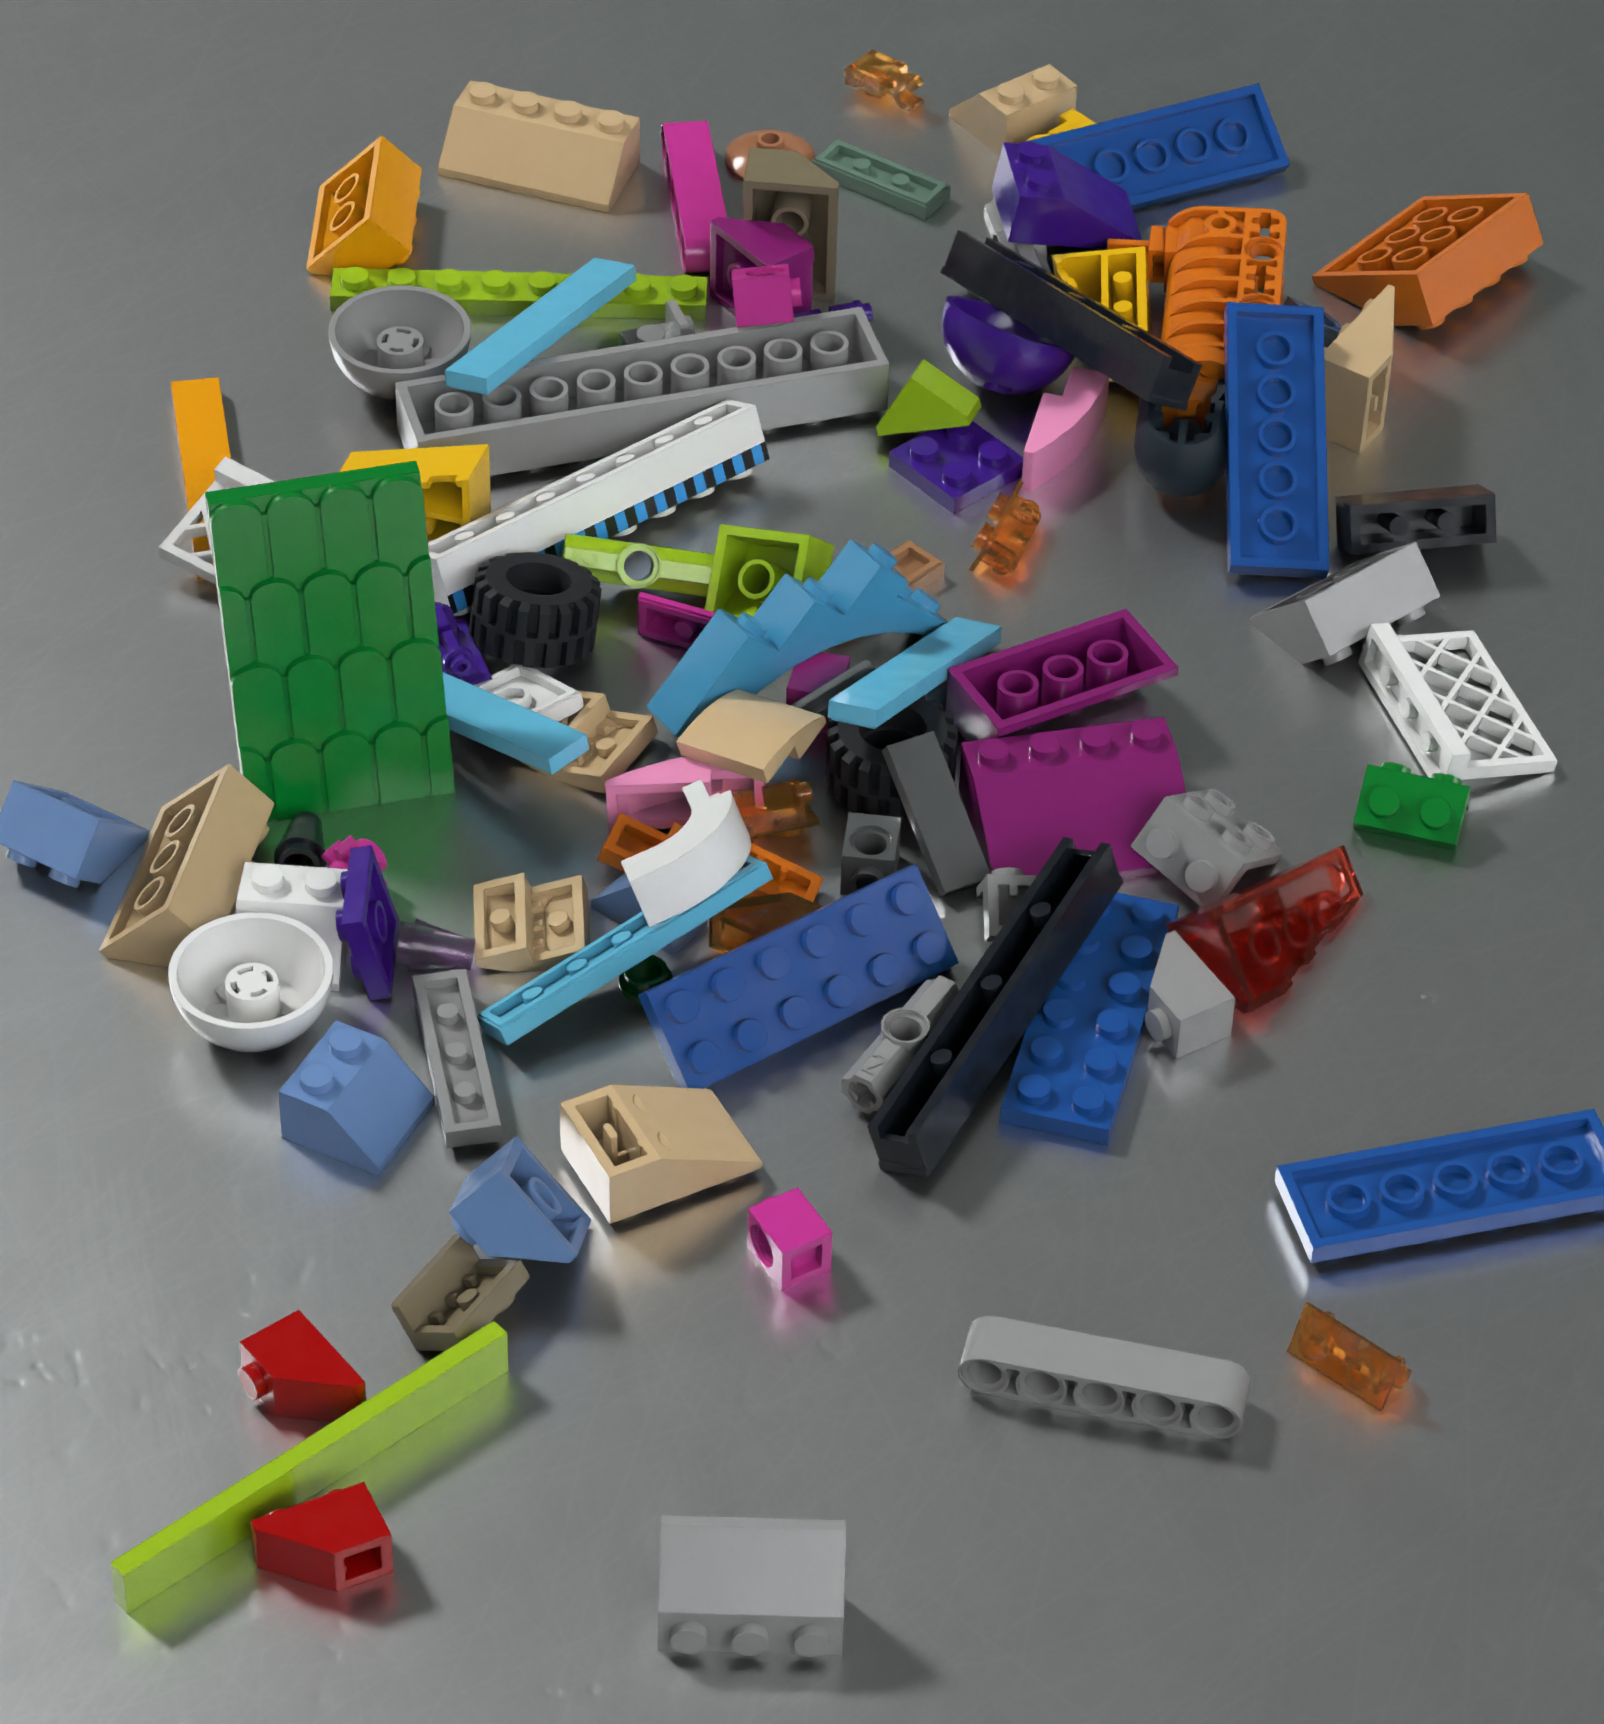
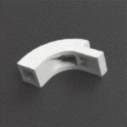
[621,779,751,927]

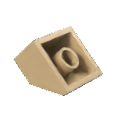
[949,64,1077,157]

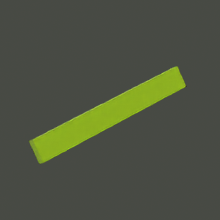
[110,1321,508,1614]

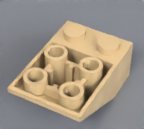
[1324,284,1395,454]
[560,1084,762,1224]

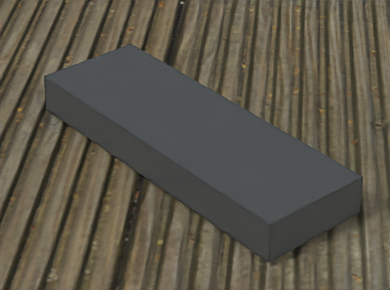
[882,731,991,897]

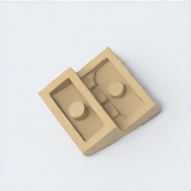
[676,689,826,783]
[520,690,658,793]
[473,872,590,972]

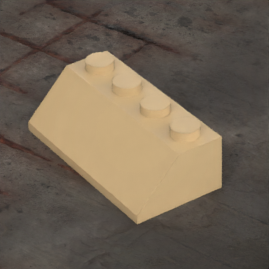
[438,80,640,213]
[99,764,275,968]

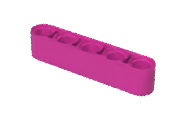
[661,120,727,273]

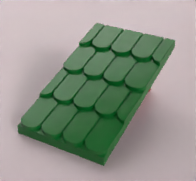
[205,461,455,823]

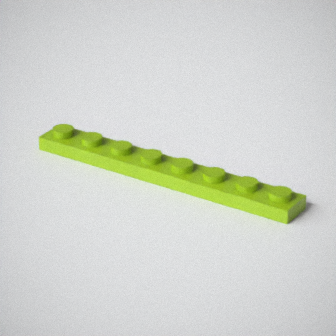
[330,266,707,320]

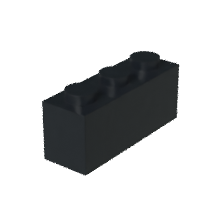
[1335,484,1497,555]

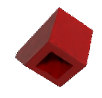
[250,1482,393,1592]

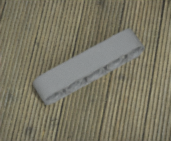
[957,1315,1251,1439]

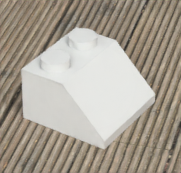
[235,862,349,992]

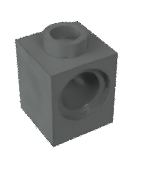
[840,812,901,895]

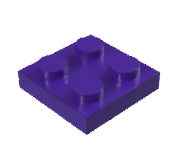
[889,421,1023,514]
[335,845,400,1001]

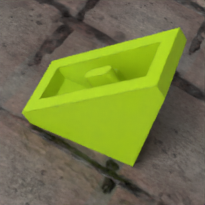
[876,359,981,436]

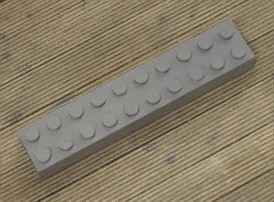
[395,307,890,477]

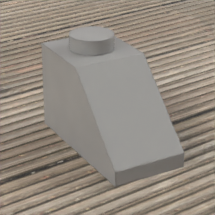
[1145,931,1235,1059]

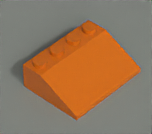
[1312,193,1544,330]

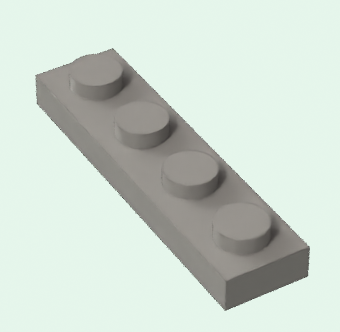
[412,969,502,1148]

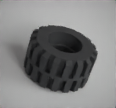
[469,552,602,668]
[825,695,958,818]

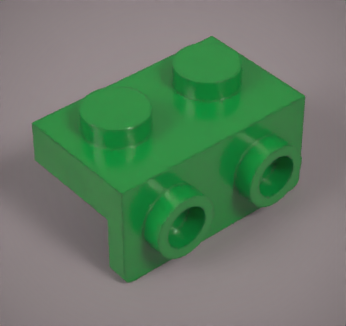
[1353,762,1471,851]

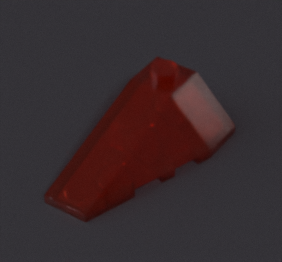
[1166,845,1363,1014]

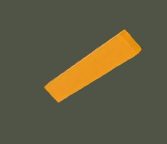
[171,377,231,580]

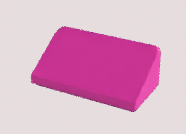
[638,592,715,649]

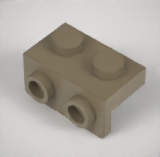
[391,1234,530,1351]

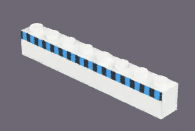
[428,399,770,616]

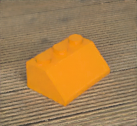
[306,135,422,275]

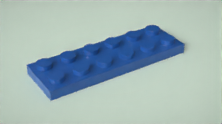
[1021,83,1290,210]
[1224,302,1329,579]
[638,864,959,1089]
[999,893,1179,1145]
[1275,1109,1604,1263]

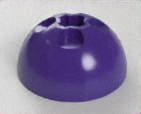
[941,296,1075,395]

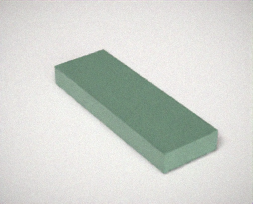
[811,139,951,221]

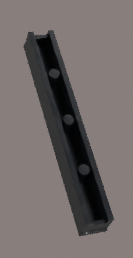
[940,230,1202,411]
[867,837,1124,1178]

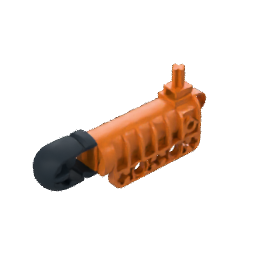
[1107,206,1287,497]

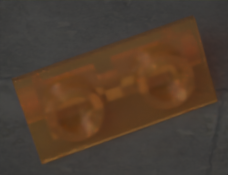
[969,480,1041,575]
[732,778,820,843]
[1287,1302,1412,1411]

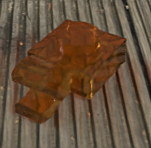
[845,49,924,112]

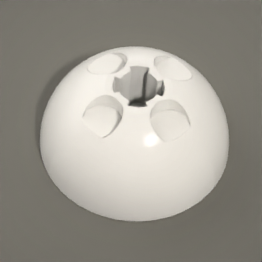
[168,912,333,1052]

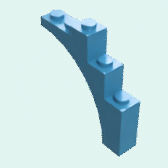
[646,539,948,737]

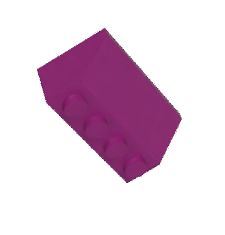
[946,609,1179,742]

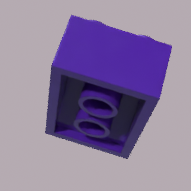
[992,141,1142,249]

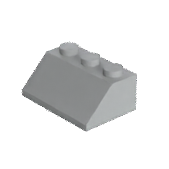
[1250,542,1441,666]
[658,1515,846,1657]

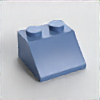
[0,780,150,888]
[278,1020,435,1176]
[449,1136,592,1263]

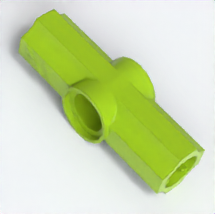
[561,533,714,597]

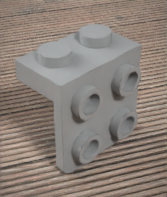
[1131,789,1282,913]

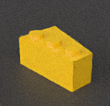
[1052,246,1152,382]
[339,444,491,543]

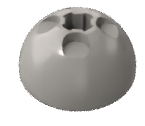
[328,285,471,401]

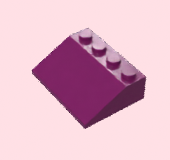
[959,717,1186,879]

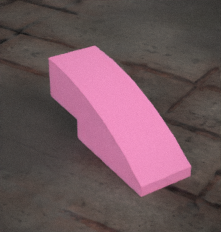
[1021,367,1109,491]
[605,757,766,831]

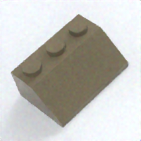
[743,147,839,302]

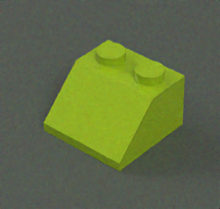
[705,524,835,617]

